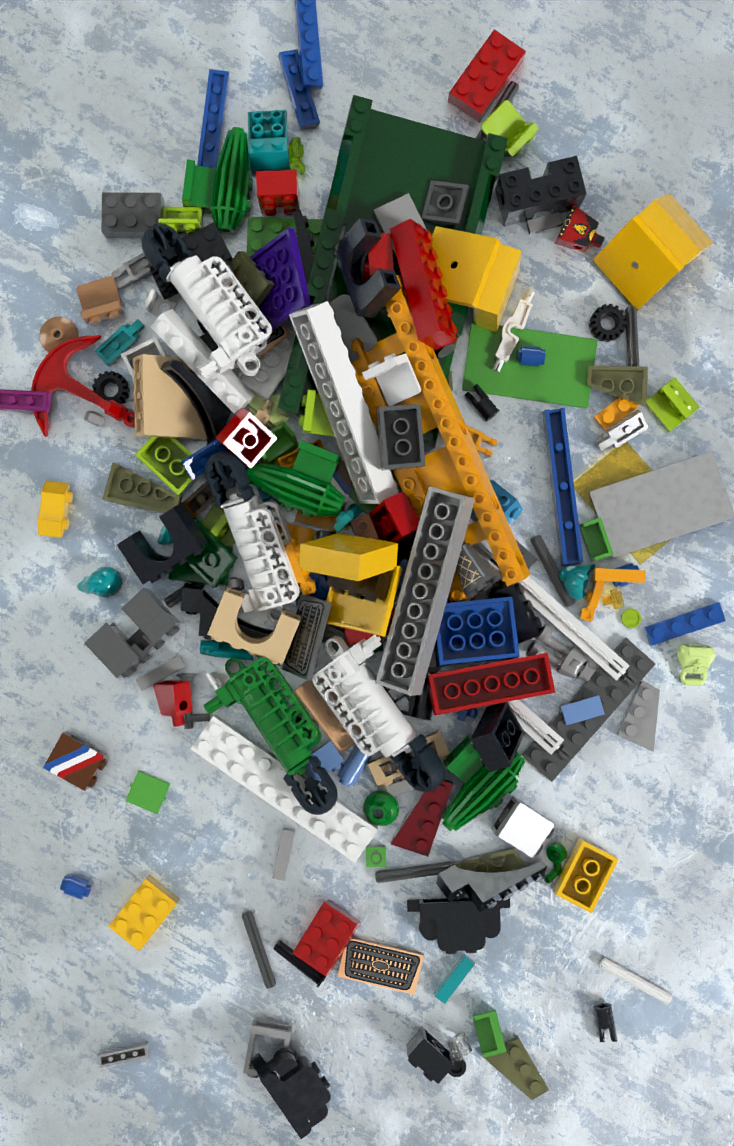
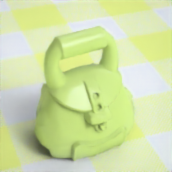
[677,644,716,686]

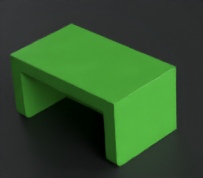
[260,422,299,465]
[579,517,614,562]
[472,1010,507,1058]

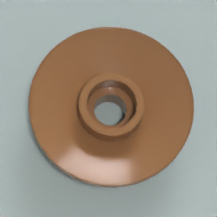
[39,317,79,353]

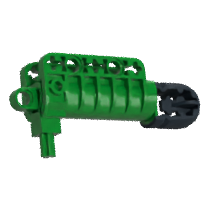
[203,657,338,815]

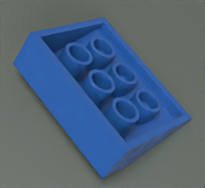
[434,597,520,667]

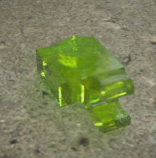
[289,137,305,175]

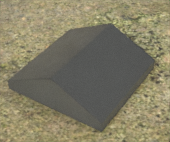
[421,180,469,226]

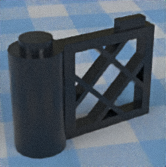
[383,678,433,721]

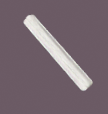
[599,957,673,1005]

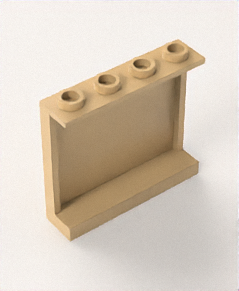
[133,354,207,441]

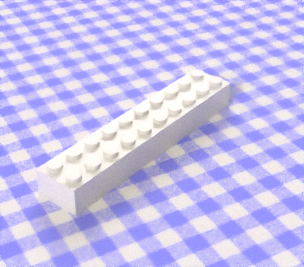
[289,301,399,504]
[191,715,378,863]

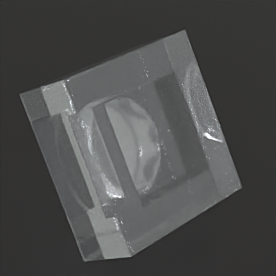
[447,1032,472,1061]

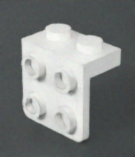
[362,353,421,406]

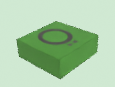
[366,846,386,867]

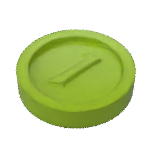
[621,609,641,628]

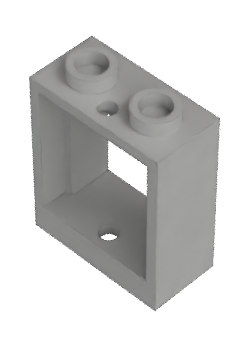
[243,1019,292,1078]

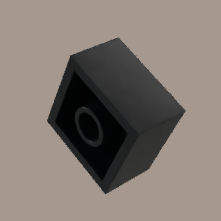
[406,1027,454,1084]

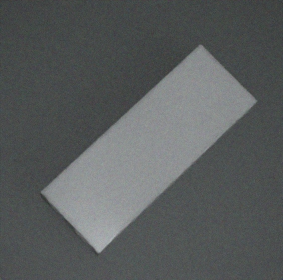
[526,212,563,234]

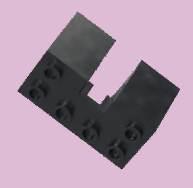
[495,156,587,227]

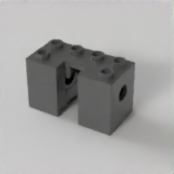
[84,588,181,678]

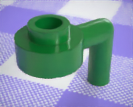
[544,842,567,883]

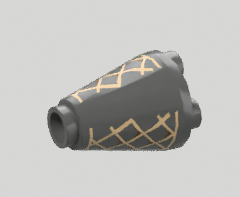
[456,540,502,599]

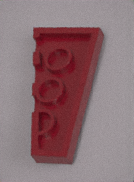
[391,779,453,857]

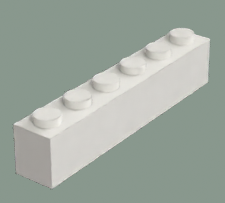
[150,309,256,414]

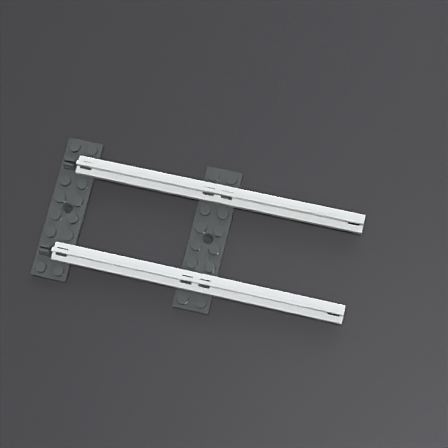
[326,470,656,782]

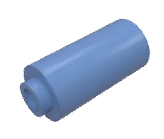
[337,744,372,787]

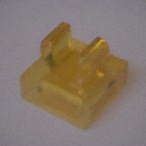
[602,588,625,609]

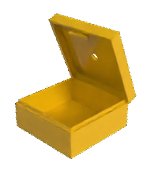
[593,193,714,311]
[431,226,522,333]
[299,533,402,637]

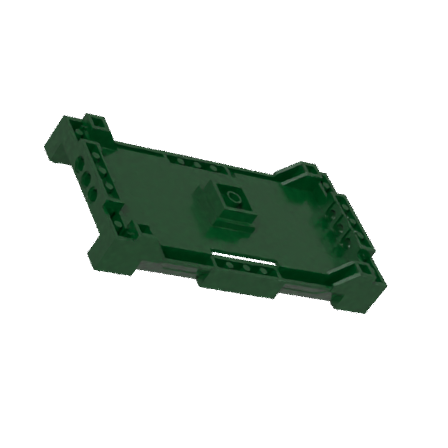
[276,95,508,452]

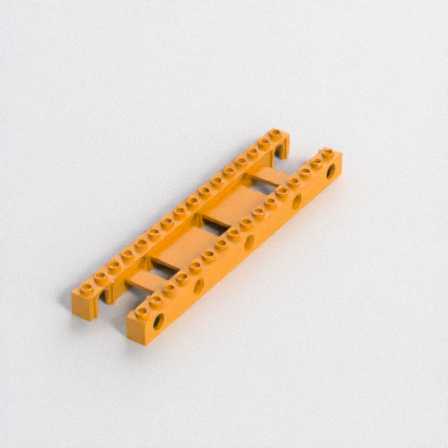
[351,275,530,603]

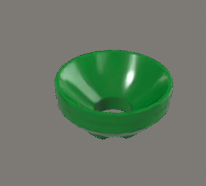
[363,790,399,826]

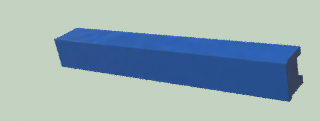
[542,408,583,566]

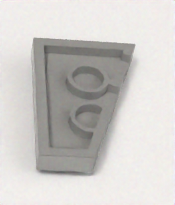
[616,681,660,752]

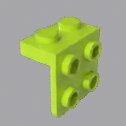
[480,100,539,157]
[158,207,203,235]
[299,390,335,437]

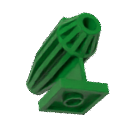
[182,127,253,233]
[245,440,346,519]
[442,733,526,832]

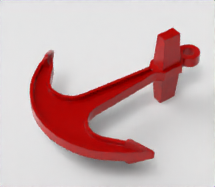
[31,335,135,437]

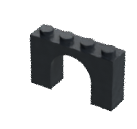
[333,218,401,318]
[117,502,209,584]

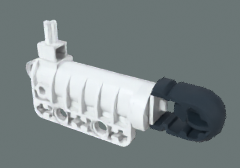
[142,224,272,378]
[205,451,302,623]
[312,635,445,792]

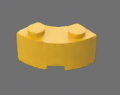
[37,480,73,538]

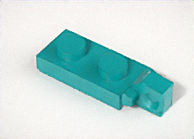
[95,319,145,366]
[333,503,363,532]
[200,640,254,661]

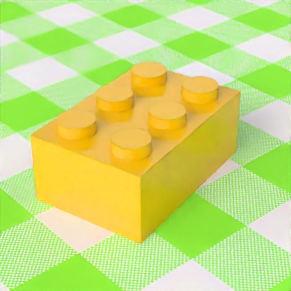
[553,837,619,913]
[108,874,180,952]

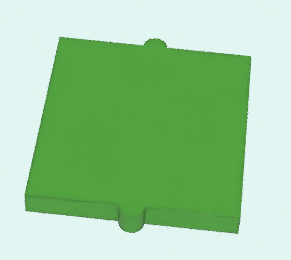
[125,771,170,814]

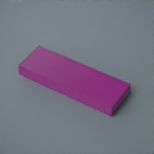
[0,389,52,413]

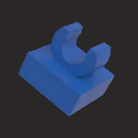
[456,708,478,722]

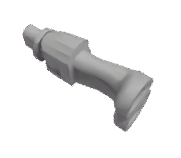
[526,624,595,682]

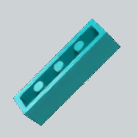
[434,954,475,1004]

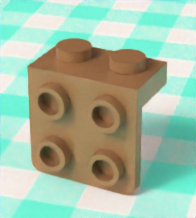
[77,276,125,324]

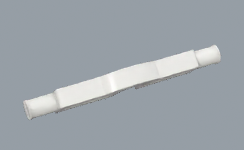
[492,289,535,372]

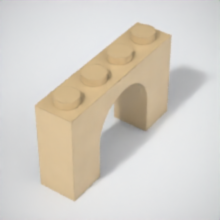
[207,587,301,664]

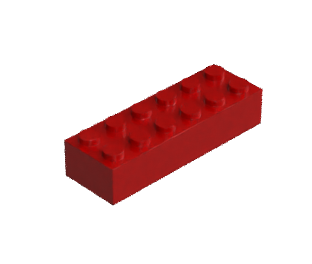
[390,218,457,350]
[426,653,556,715]

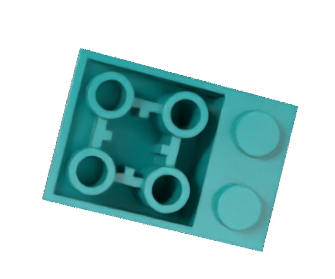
[248,110,290,171]

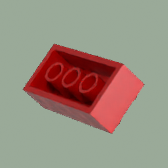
[448,29,526,123]

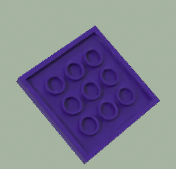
[250,228,311,334]

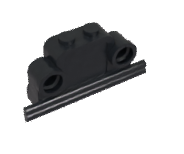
[407,897,510,954]
[249,1048,331,1139]

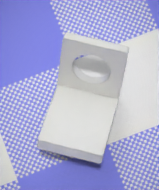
[144,289,177,317]
[206,662,240,690]

